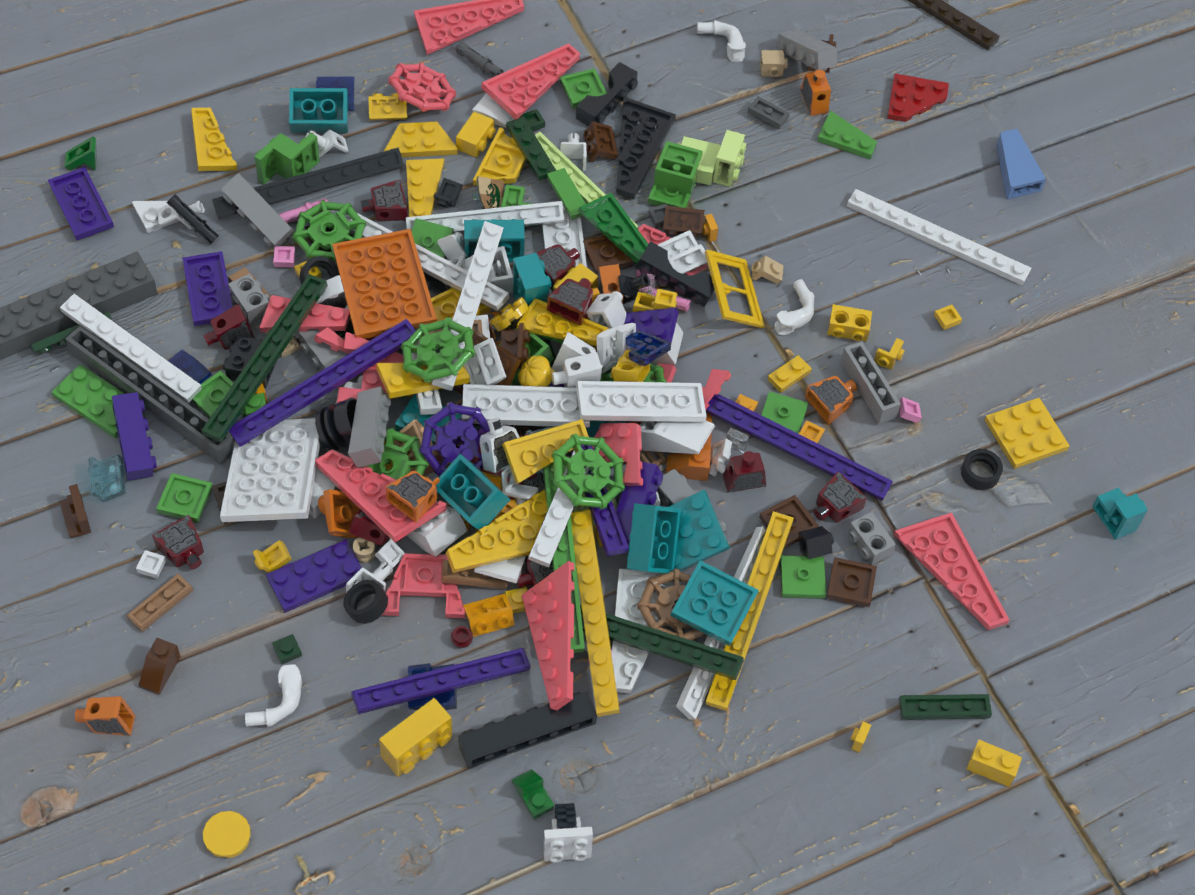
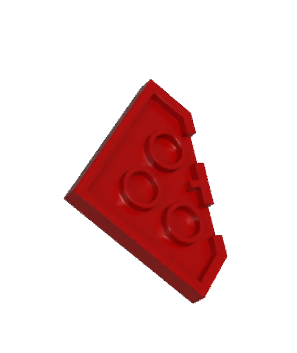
[887,73,949,122]

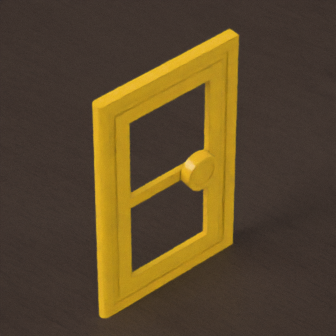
[705,249,765,328]

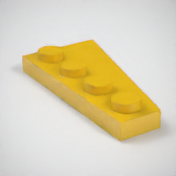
[191,108,237,171]
[406,158,445,217]
[516,298,609,347]
[376,363,470,399]
[502,419,589,485]

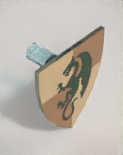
[472,176,504,209]

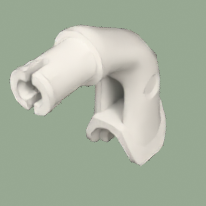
[697,20,746,62]
[774,279,815,336]
[245,664,302,727]

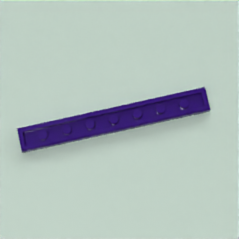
[351,648,531,714]

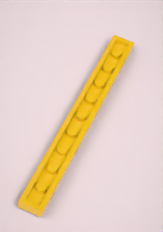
[571,509,620,717]
[706,511,794,711]

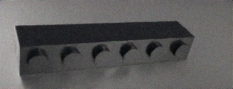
[458,691,597,769]

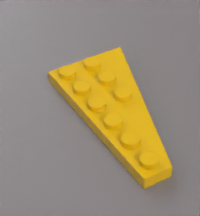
[446,490,547,573]

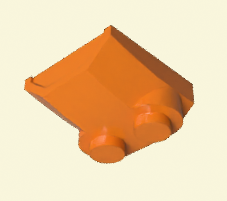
[318,489,361,538]

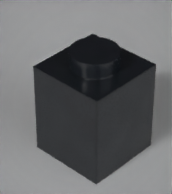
[798,526,834,559]

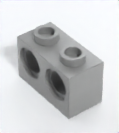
[228,274,270,324]
[847,512,896,565]

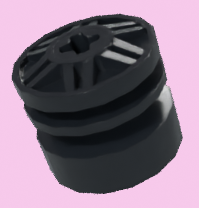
[315,398,357,451]

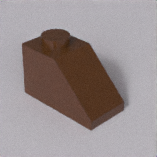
[138,638,181,695]

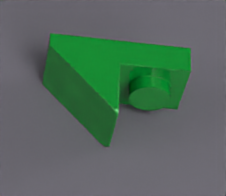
[64,136,97,171]
[512,769,554,819]

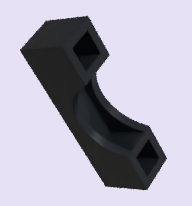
[576,62,638,126]
[636,241,715,307]

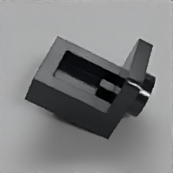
[433,178,463,207]

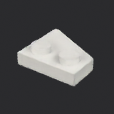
[132,201,179,233]

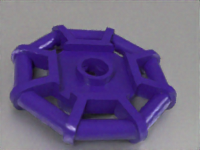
[419,402,490,477]

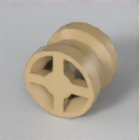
[353,537,375,563]

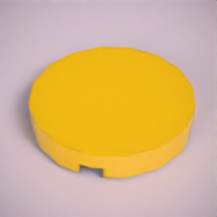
[203,811,251,858]

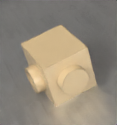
[759,50,787,77]

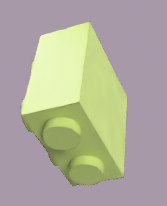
[713,130,747,187]
[678,136,721,185]

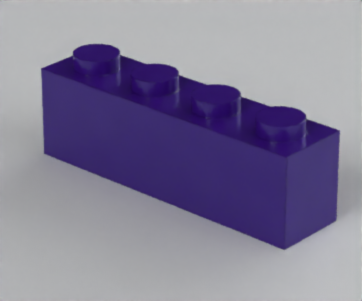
[112,392,157,481]
[616,462,663,546]

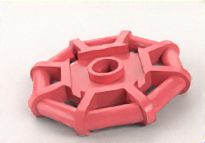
[388,62,456,112]

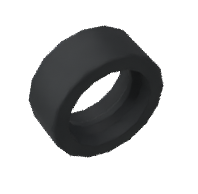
[299,256,339,285]
[961,449,1003,490]
[343,580,388,624]

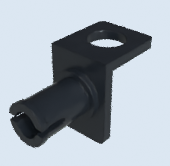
[618,274,650,304]

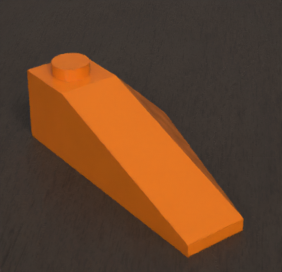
[666,413,712,481]

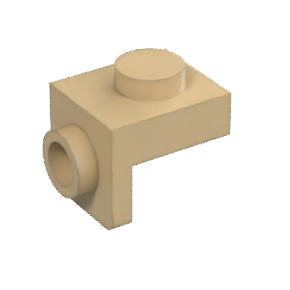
[751,256,784,284]

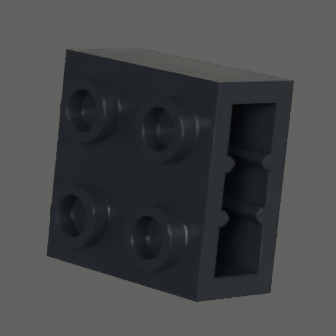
[223,335,277,388]

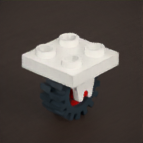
[543,803,593,863]

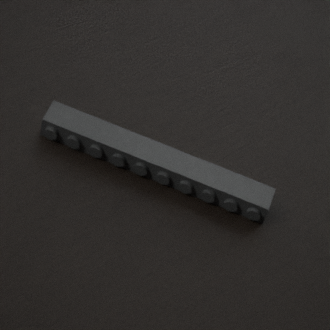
[65,326,234,464]

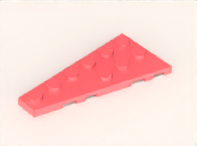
[414,0,524,55]
[481,43,580,120]
[315,450,447,542]
[893,512,1009,630]
[522,561,575,710]

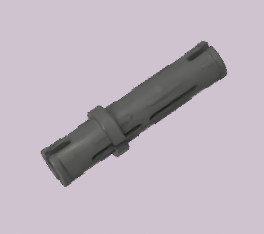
[455,41,504,77]

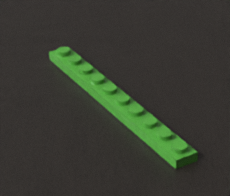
[543,462,585,653]

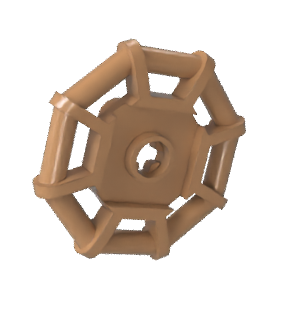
[637,569,708,640]

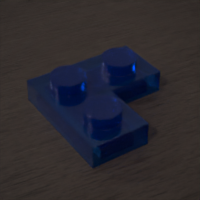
[626,330,671,366]

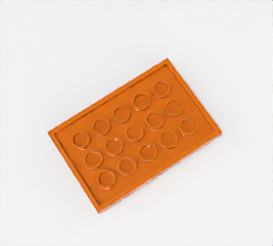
[332,229,437,339]

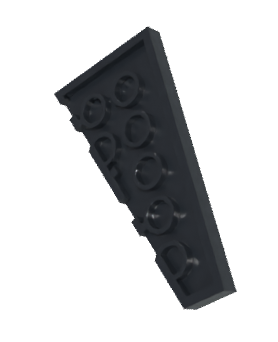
[616,97,676,199]

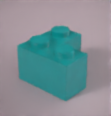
[1092,487,1148,540]

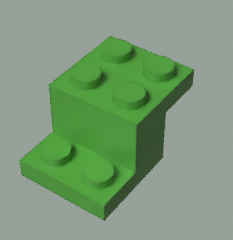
[254,133,320,185]
[648,141,703,208]

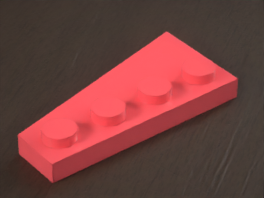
[260,295,350,332]

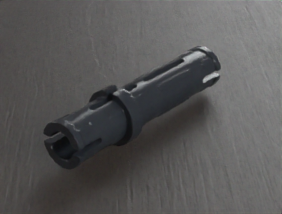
[166,194,219,245]

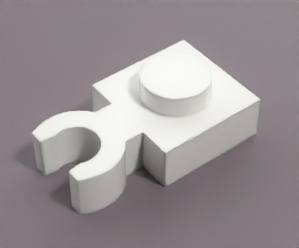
[709,438,732,477]

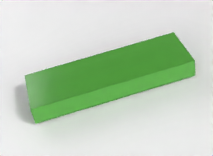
[547,168,586,220]

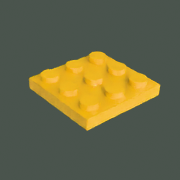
[985,397,1070,469]

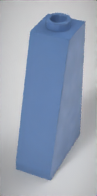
[996,129,1046,199]

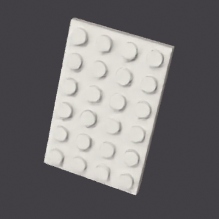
[220,418,321,522]

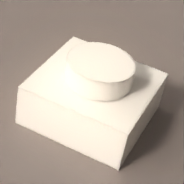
[375,539,405,568]
[136,550,166,579]

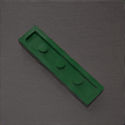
[506,116,556,181]
[30,311,112,354]
[899,694,992,720]

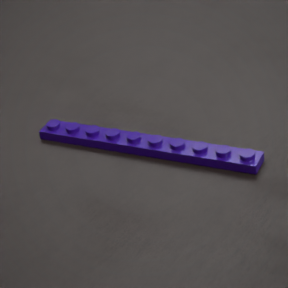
[229,319,416,447]
[547,381,629,556]
[706,394,893,501]

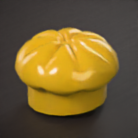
[518,355,555,387]

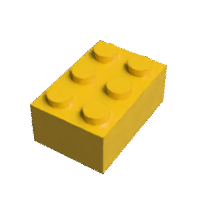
[379,698,452,777]

